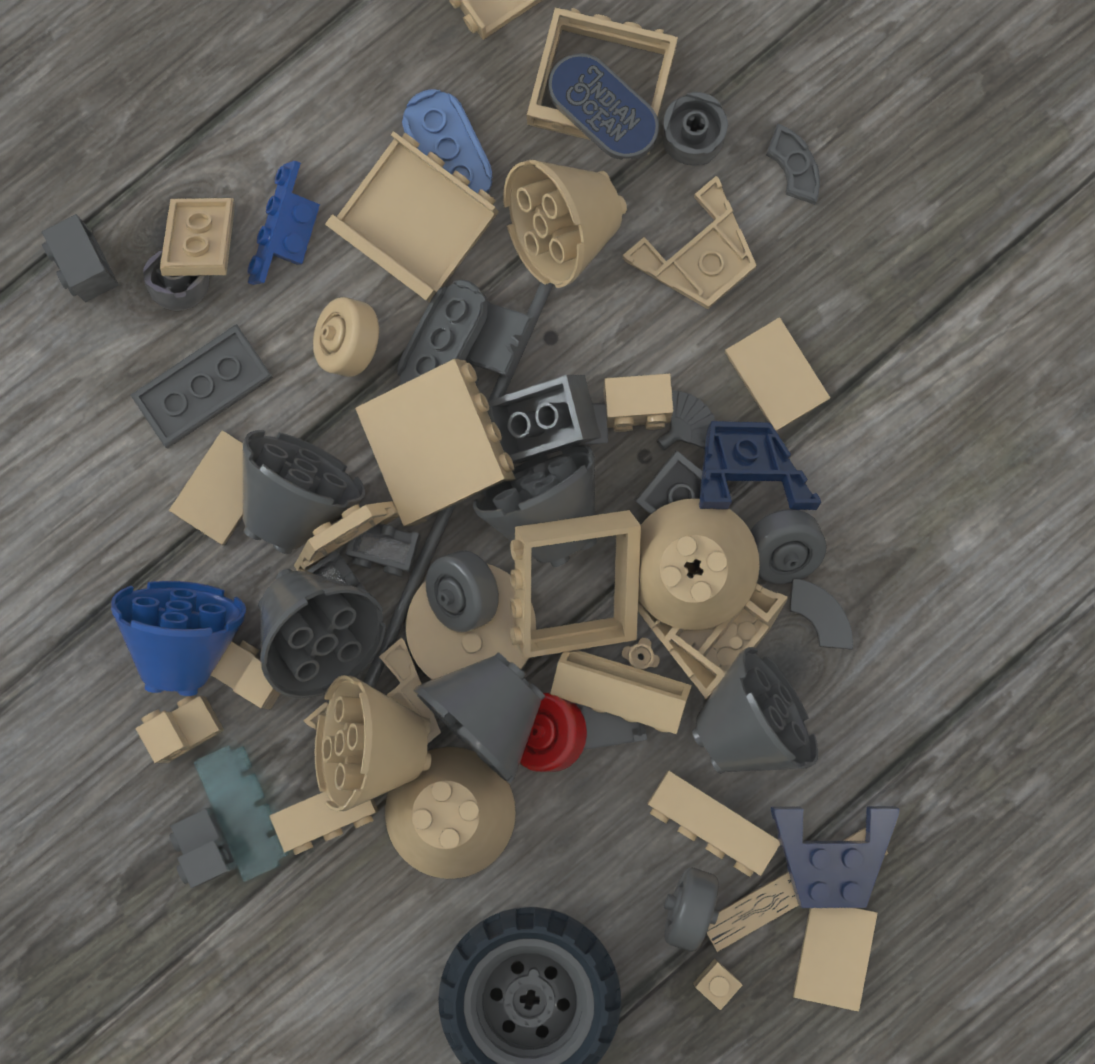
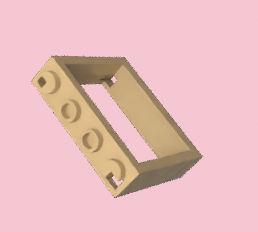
[527,8,678,154]
[510,510,641,658]

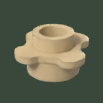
[622,638,660,670]

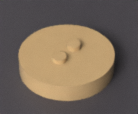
[406,564,537,680]

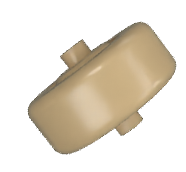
[313,297,379,377]

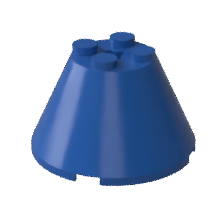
[111,581,246,696]

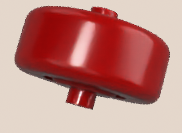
[520,693,587,772]

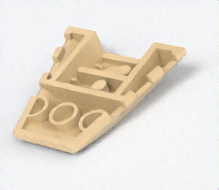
[638,559,788,700]

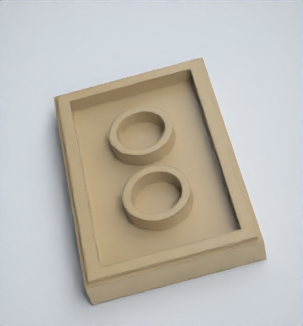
[160,198,235,276]
[725,317,830,432]
[169,430,243,546]
[793,908,878,1012]

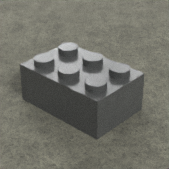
[487,375,601,464]

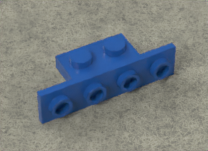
[248,161,320,285]

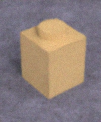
[693,958,742,1010]

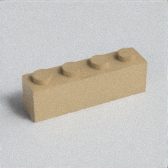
[550,650,692,734]
[647,770,780,877]

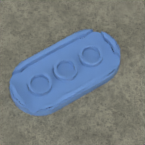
[402,89,492,194]

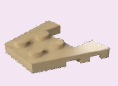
[622,176,757,309]
[294,501,400,571]
[303,637,441,744]

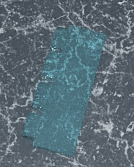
[193,746,289,882]

